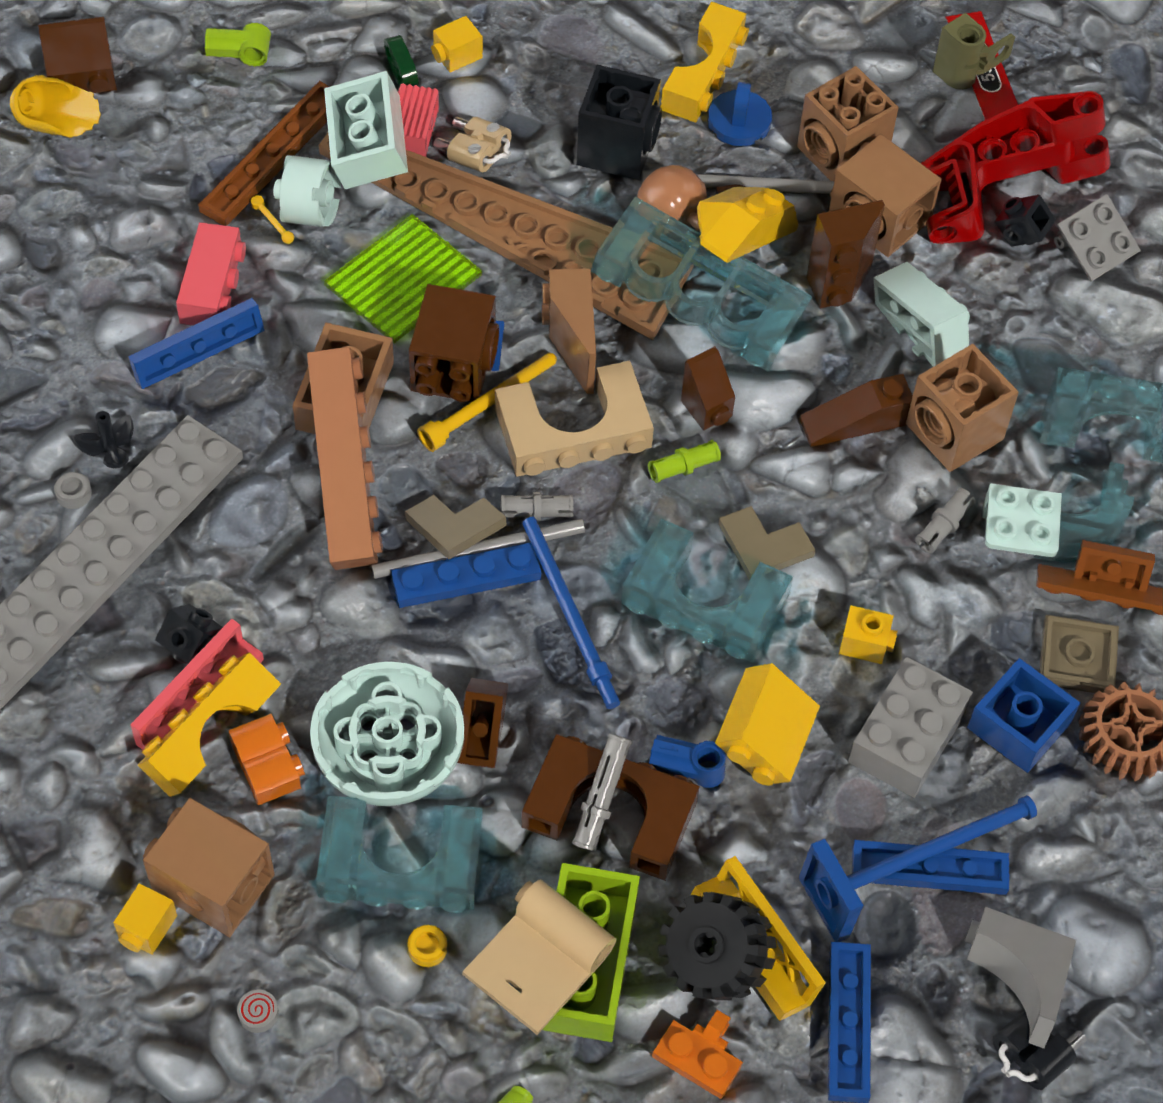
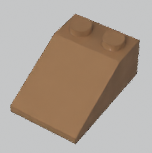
[542,268,596,394]

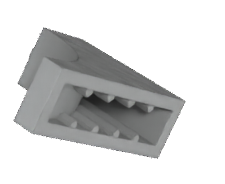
[964,907,1076,1048]

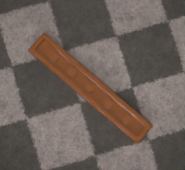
[198,81,330,226]

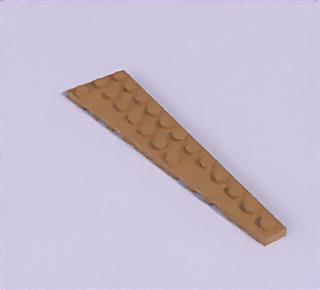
[319,132,695,340]

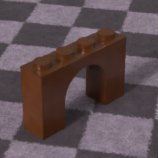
[521,734,700,881]

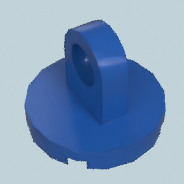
[708,82,772,146]

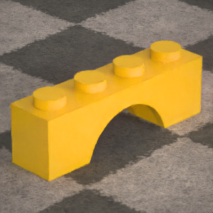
[661,1,749,123]
[138,652,281,797]

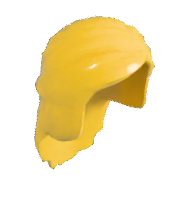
[10,75,101,138]

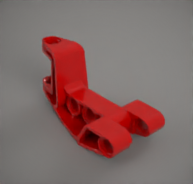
[921,91,1110,244]

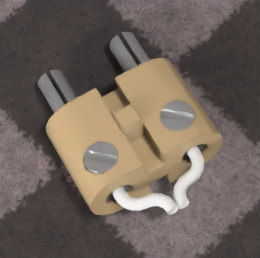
[434,117,512,173]

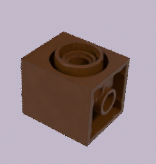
[409,284,499,402]

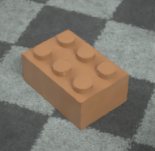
[293,322,394,434]

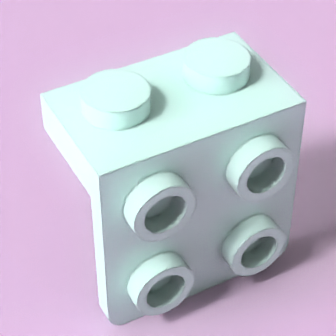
[982,483,1062,557]

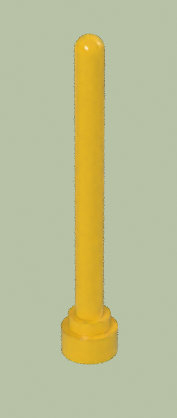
[417,353,557,452]

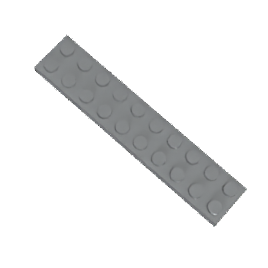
[0,415,243,710]

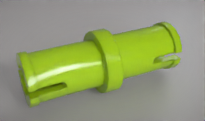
[648,440,721,483]

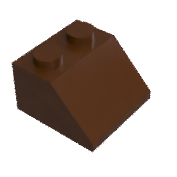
[38,17,117,93]

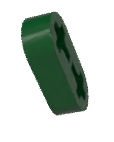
[384,35,419,86]

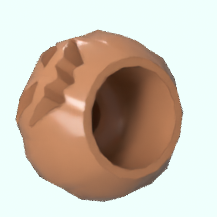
[636,165,707,238]

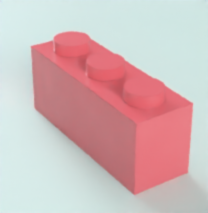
[176,222,246,325]

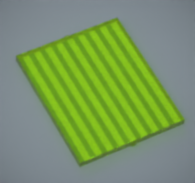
[324,214,482,344]

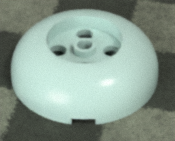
[310,662,464,806]

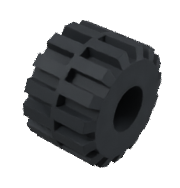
[658,892,776,1001]

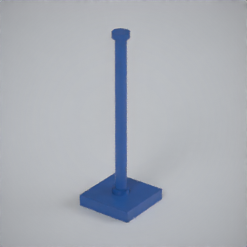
[799,795,1037,942]

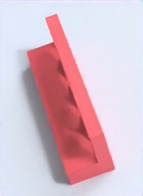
[130,618,264,750]

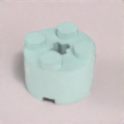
[274,155,341,227]

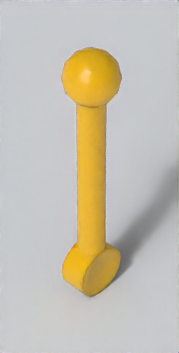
[251,195,294,244]

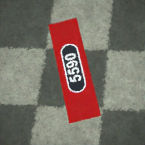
[945,11,1018,120]

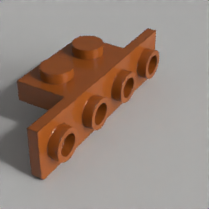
[1036,540,1163,615]

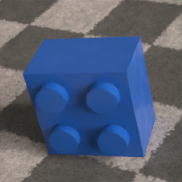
[967,658,1080,773]

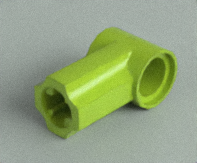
[205,23,271,67]

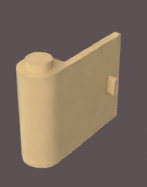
[462,879,617,1035]

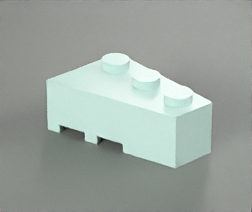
[874,262,970,367]

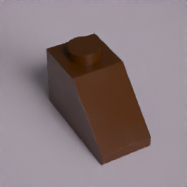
[681,346,735,431]
[457,678,508,768]

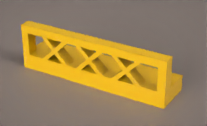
[691,856,826,1021]

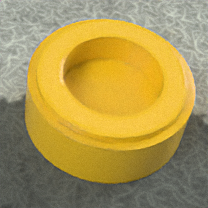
[407,925,447,967]

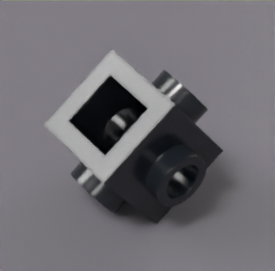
[994,194,1056,247]
[155,604,223,664]

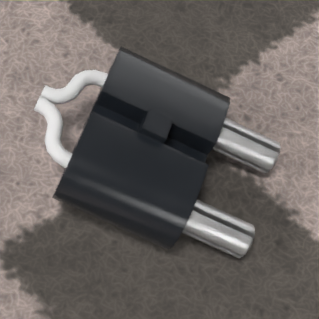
[992,1010,1086,1090]

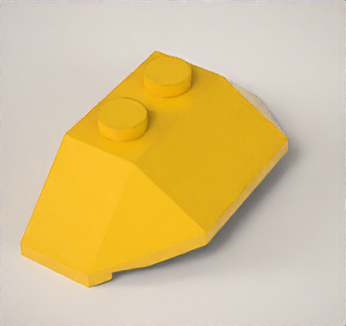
[697,187,799,263]

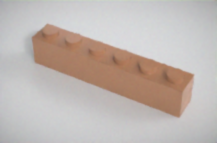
[307,347,383,570]

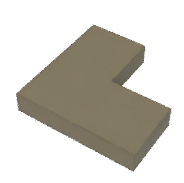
[405,495,507,559]
[718,506,816,581]

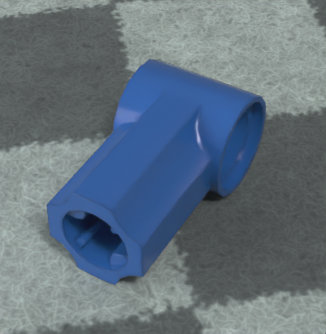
[649,735,726,788]

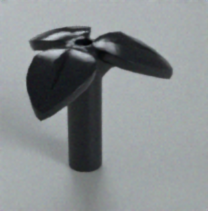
[73,411,134,469]

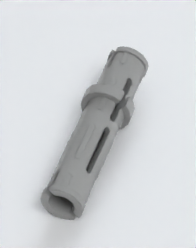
[572,733,632,851]

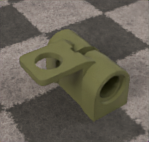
[933,13,1015,90]

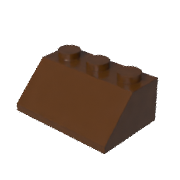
[806,200,885,309]

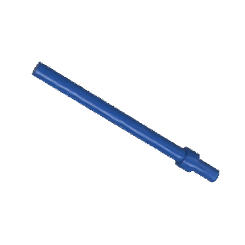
[522,517,621,709]

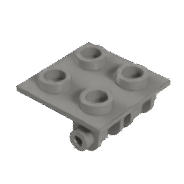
[1054,194,1141,282]

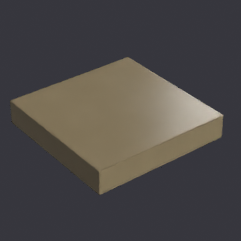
[1039,615,1119,693]

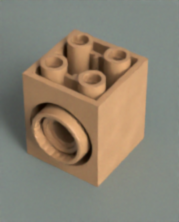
[797,66,899,181]
[829,134,941,257]
[906,344,1019,472]
[143,798,275,938]

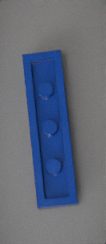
[128,298,265,389]
[391,543,542,608]
[852,840,1009,895]
[828,942,871,1103]

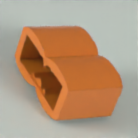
[228,714,305,806]

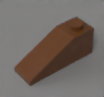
[800,374,913,447]

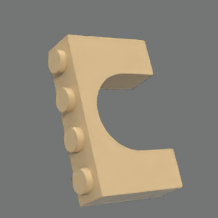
[495,361,654,477]

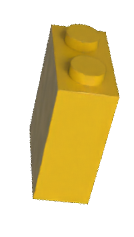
[715,663,820,786]

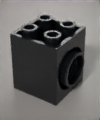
[576,64,662,180]

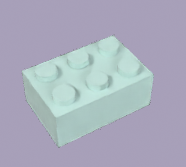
[324,71,408,189]

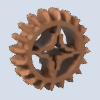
[1079,682,1163,782]

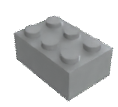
[848,657,973,798]

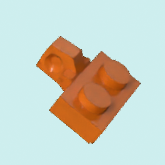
[652,1010,743,1099]

